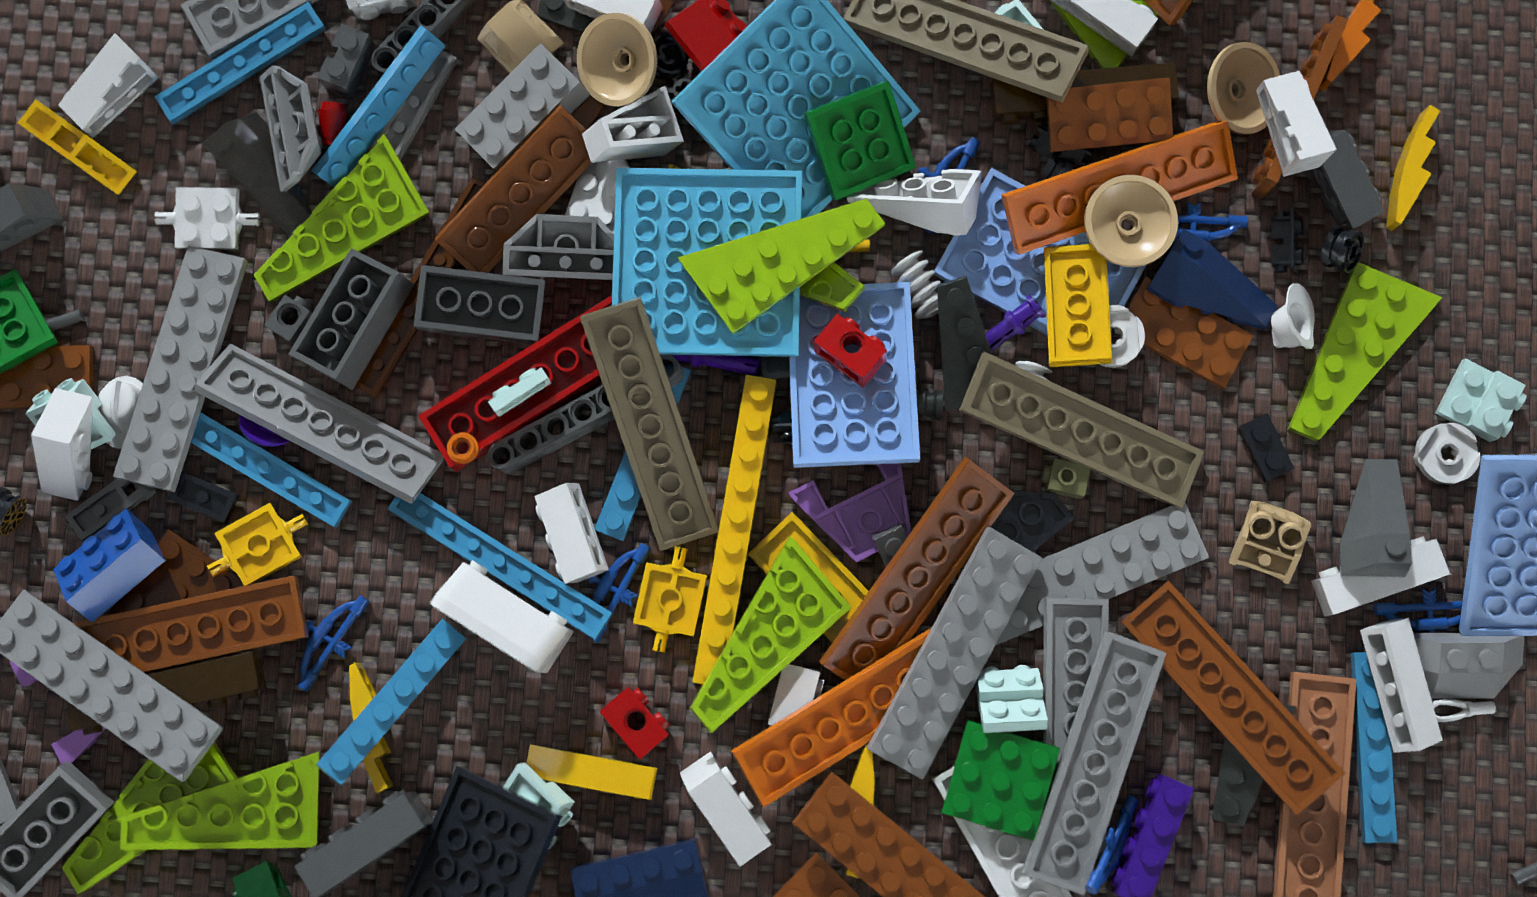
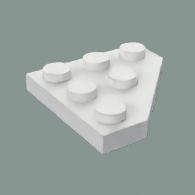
[565,159,630,234]

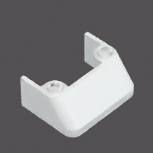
[430,560,574,673]

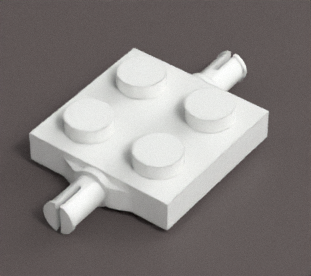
[154,187,261,250]

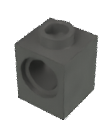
[264,295,312,345]

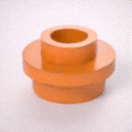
[447,432,479,464]

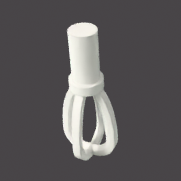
[1432,699,1496,722]

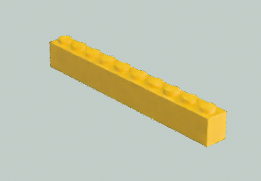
[692,375,777,684]

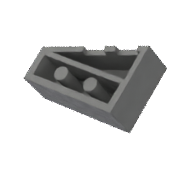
[1304,130,1384,229]
[0,183,63,252]

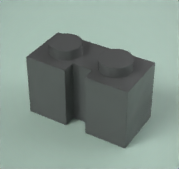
[317,24,376,100]

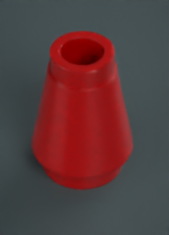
[317,101,348,146]

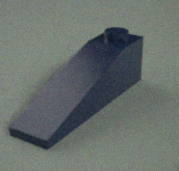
[1146,228,1278,330]

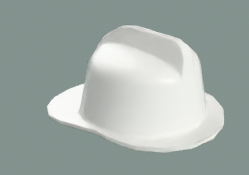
[1271,283,1315,349]
[98,376,143,449]

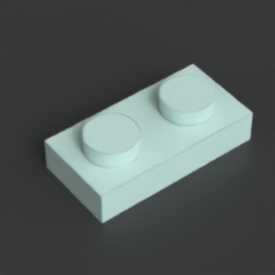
[488,368,551,417]

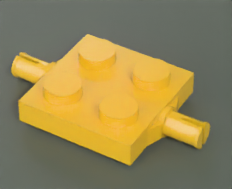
[207,503,308,586]
[633,546,707,653]

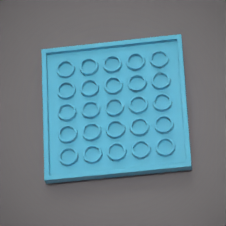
[671,0,921,219]
[612,168,802,357]

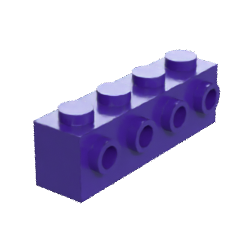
[1110,774,1194,897]

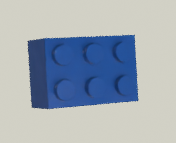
[53,509,166,622]

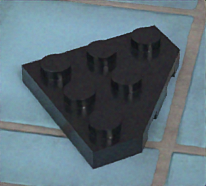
[991,489,1075,552]

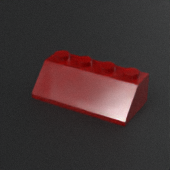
[664,0,747,72]

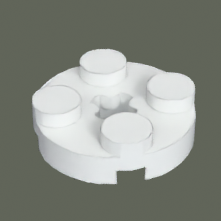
[1100,305,1145,368]
[1414,423,1480,485]

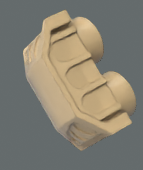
[477,0,565,74]
[1229,501,1311,584]

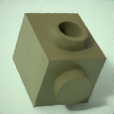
[1041,458,1090,499]

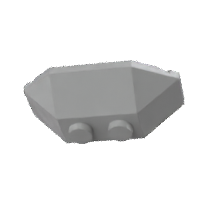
[260,66,322,192]
[503,214,614,280]
[1413,633,1524,698]

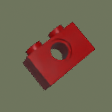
[814,313,887,388]
[599,687,670,760]

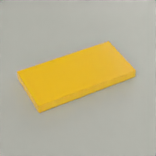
[1044,244,1112,367]
[748,512,869,642]

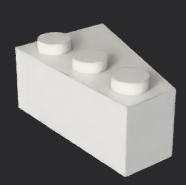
[58,33,159,138]
[1256,71,1337,177]
[582,86,684,162]
[31,388,93,501]
[680,751,771,866]

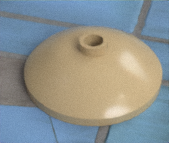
[577,13,657,106]
[1207,42,1280,134]
[1084,175,1178,267]

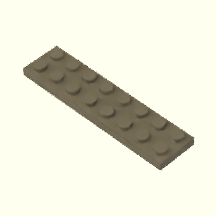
[843,0,1089,103]
[580,296,719,551]
[959,352,1204,508]

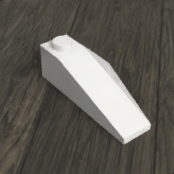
[847,169,982,236]

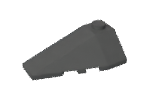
[1339,459,1412,577]

